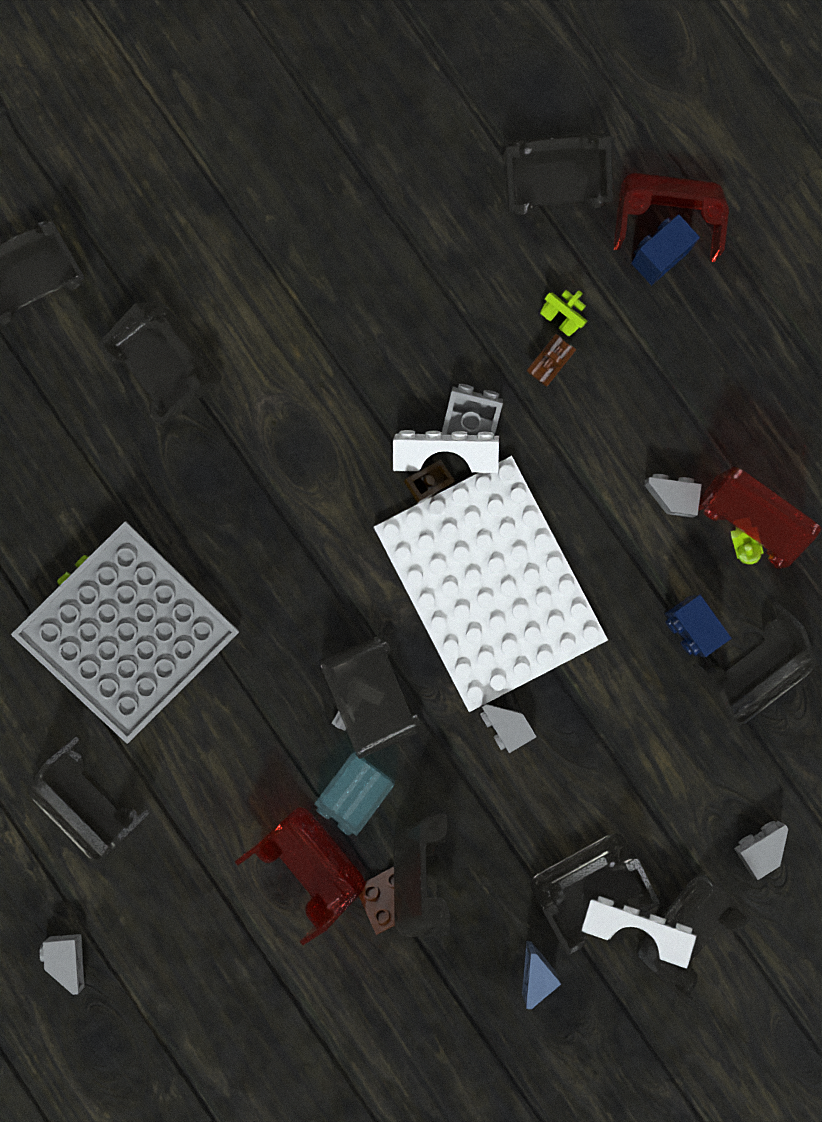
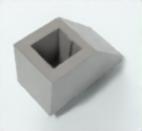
[644,474,701,517]
[480,704,536,753]
[734,821,788,880]

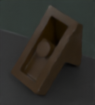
[404,460,455,504]

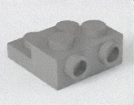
[441,384,503,436]

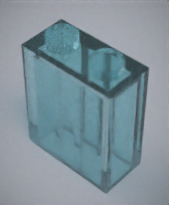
[315,751,395,836]

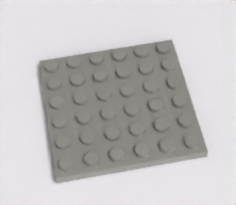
[11,521,239,744]

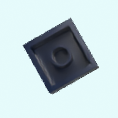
[631,215,700,286]
[665,595,732,657]

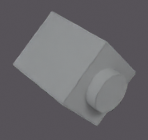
[40,934,85,995]

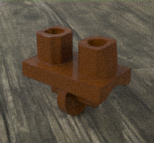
[527,334,576,387]

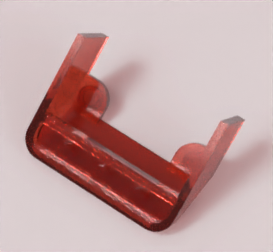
[614,173,729,262]
[698,467,822,569]
[235,808,365,945]

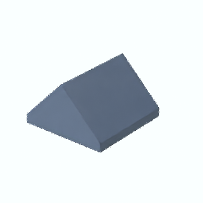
[522,941,561,1009]

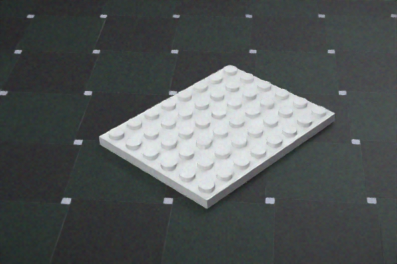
[374,456,608,712]

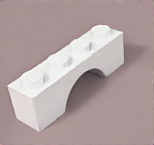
[393,430,499,473]
[582,896,697,969]

